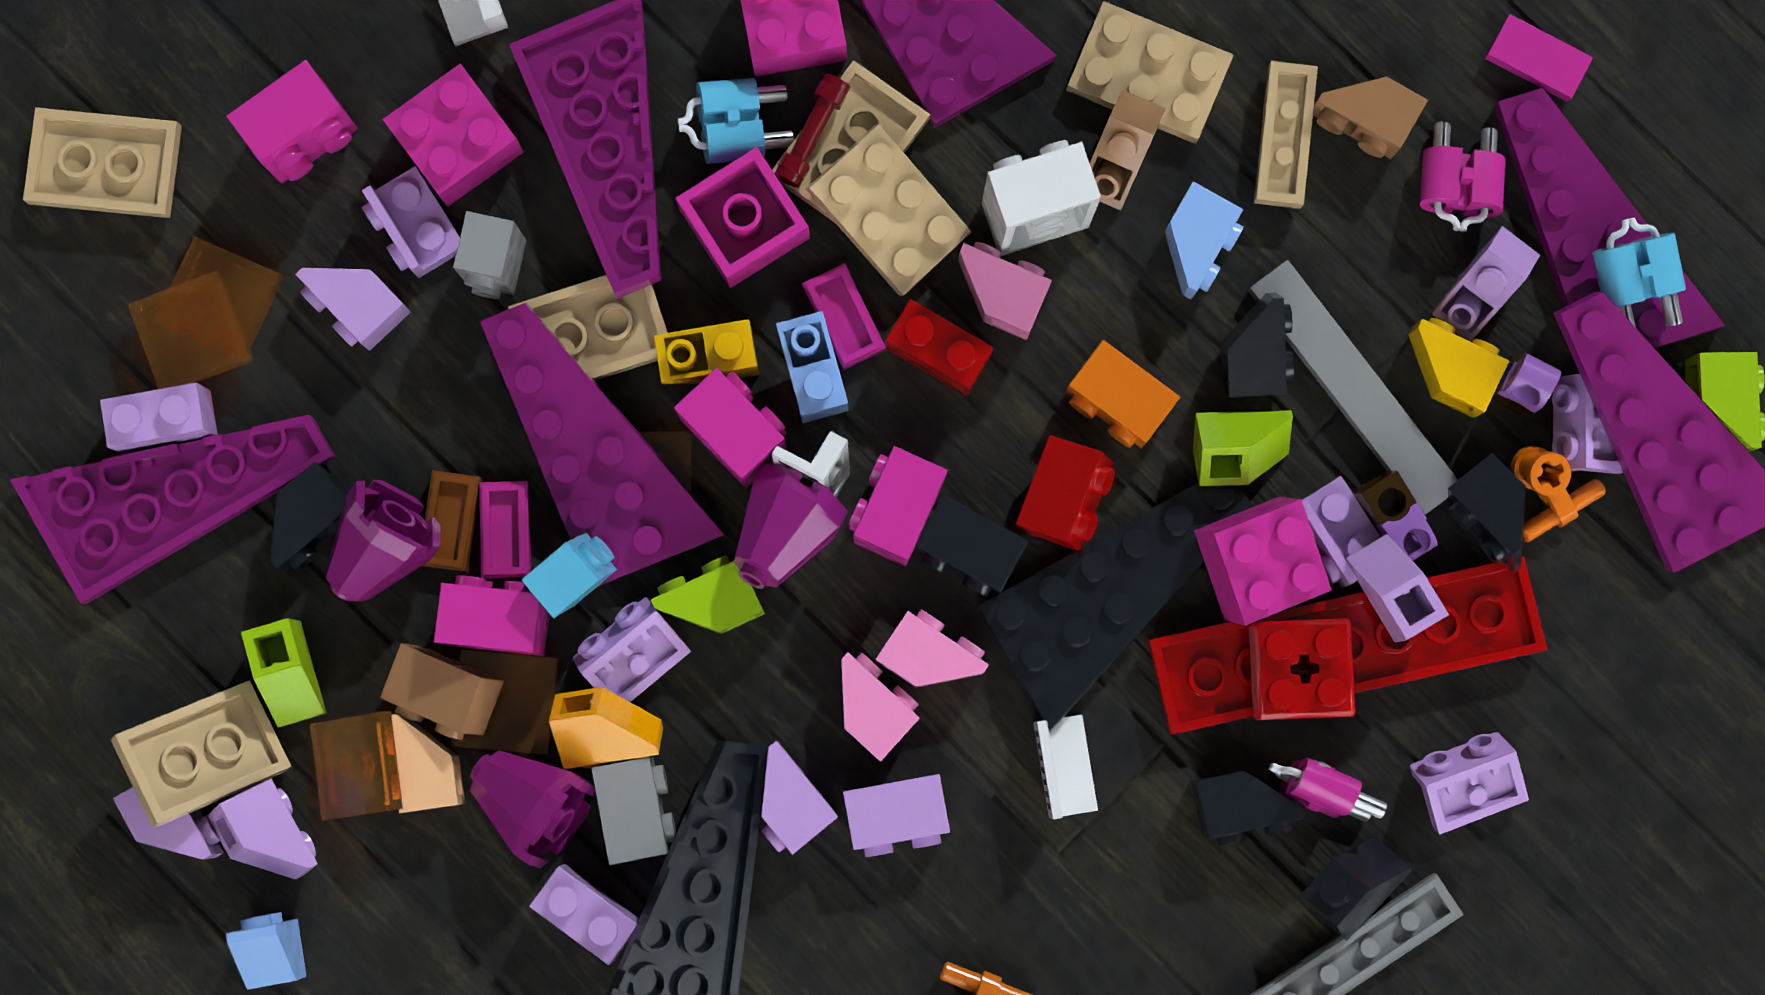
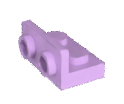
[362,166,460,278]
[1552,374,1623,474]
[1302,476,1381,588]
[573,597,691,702]
[1410,732,1529,835]

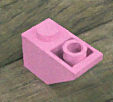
[958,242,1052,340]
[875,610,989,688]
[841,653,920,762]

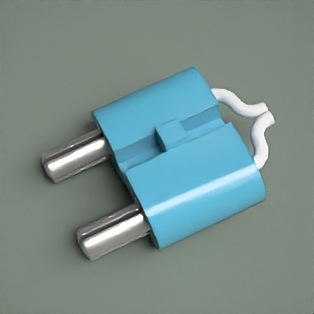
[678,78,794,164]
[1592,217,1686,328]

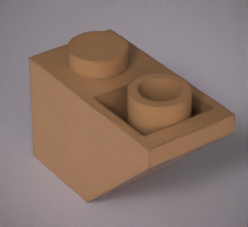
[1313,77,1428,159]
[1090,90,1166,210]

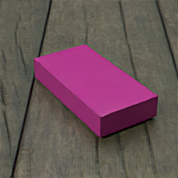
[1485,14,1593,102]
[802,263,886,370]
[479,481,531,579]

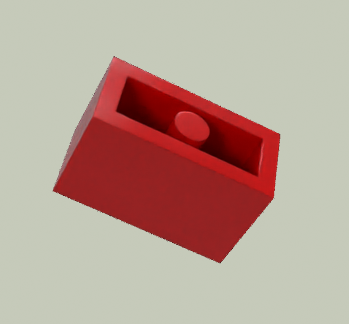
[886,299,994,396]
[1016,435,1115,552]

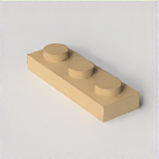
[1254,61,1318,209]

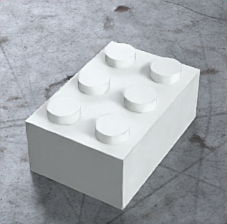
[981,140,1101,256]

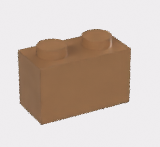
[380,643,504,740]

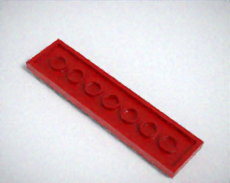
[1148,556,1547,735]

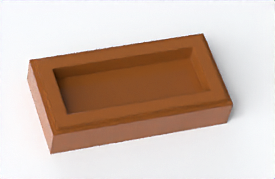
[422,470,482,573]

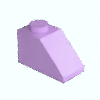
[761,741,838,855]

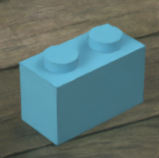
[522,533,617,618]

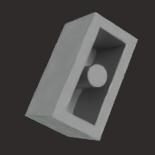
[453,211,527,299]
[592,757,676,865]

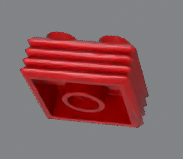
[1249,618,1355,720]

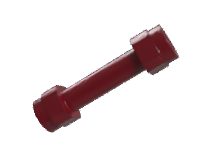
[774,74,850,188]

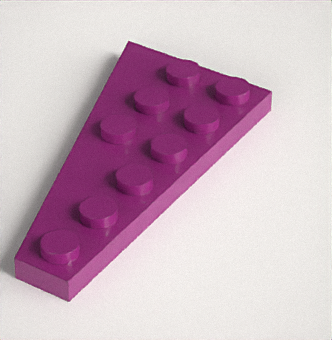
[509,0,661,299]
[859,0,1057,128]
[1494,88,1725,349]
[1553,292,1765,573]
[480,303,726,586]
[10,415,336,604]

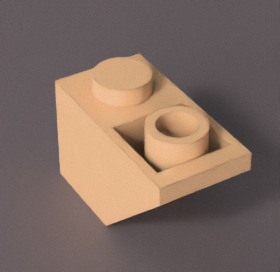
[382,714,465,813]

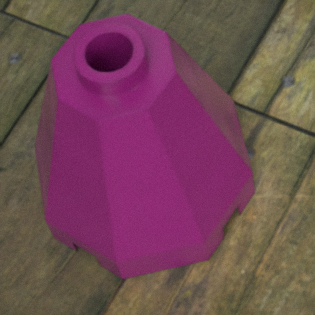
[734,463,848,589]
[326,480,441,601]
[470,750,596,869]

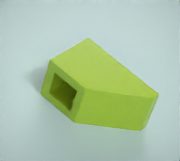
[1685,352,1765,452]
[1193,410,1293,486]
[650,556,765,634]
[241,618,327,727]

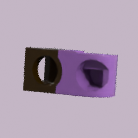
[1491,353,1561,418]
[1352,470,1437,561]

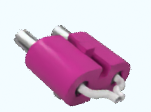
[1420,122,1506,232]
[1269,757,1387,822]

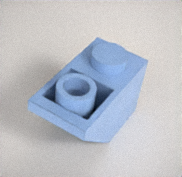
[1165,181,1244,300]
[776,311,849,423]
[226,912,307,989]

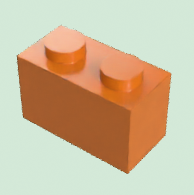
[1065,340,1180,448]

